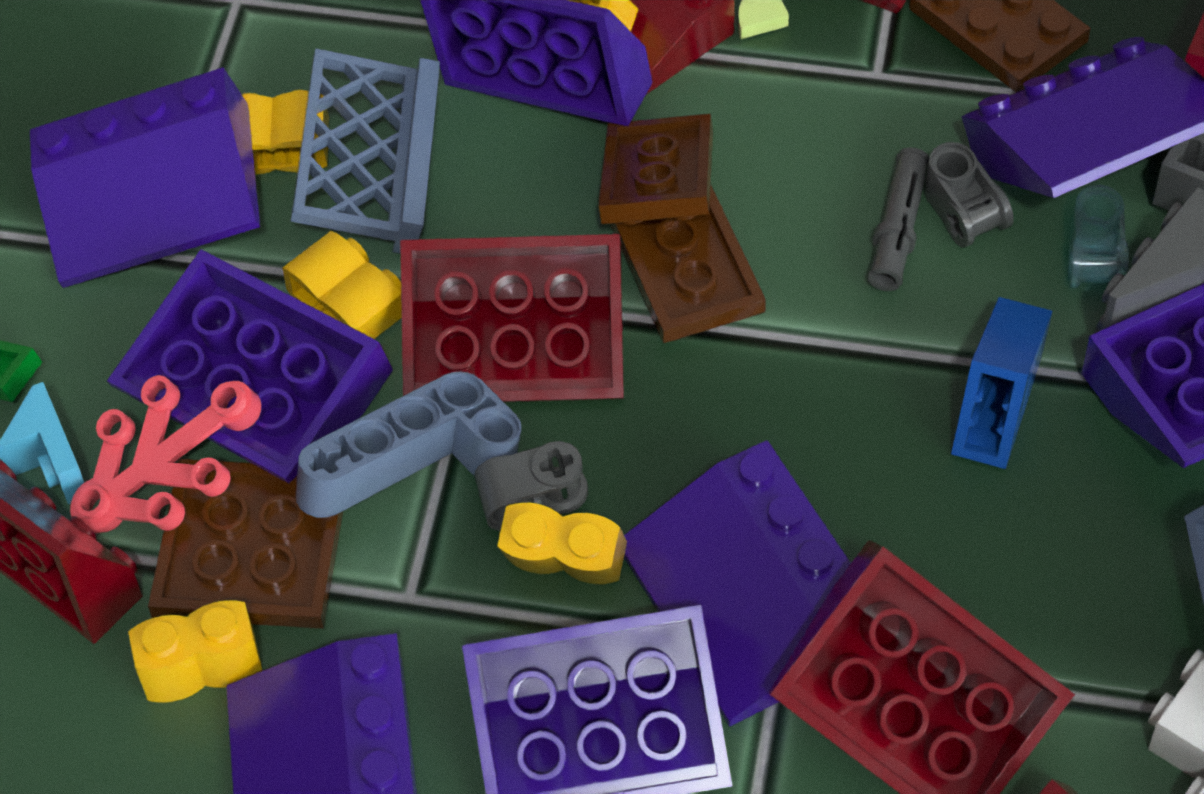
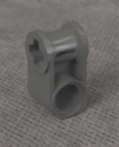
[924,142,1014,248]
[474,441,588,531]

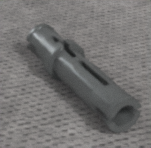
[868,147,929,291]

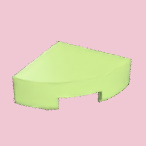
[738,0,789,39]

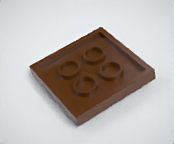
[148,459,343,629]

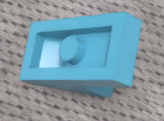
[0,382,84,504]

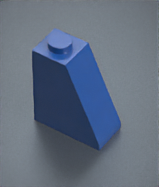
[951,297,1053,469]

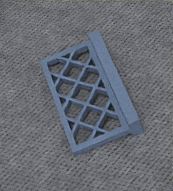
[290,48,440,254]

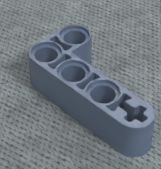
[296,372,522,517]

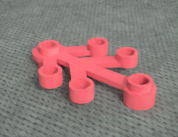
[70,375,262,533]

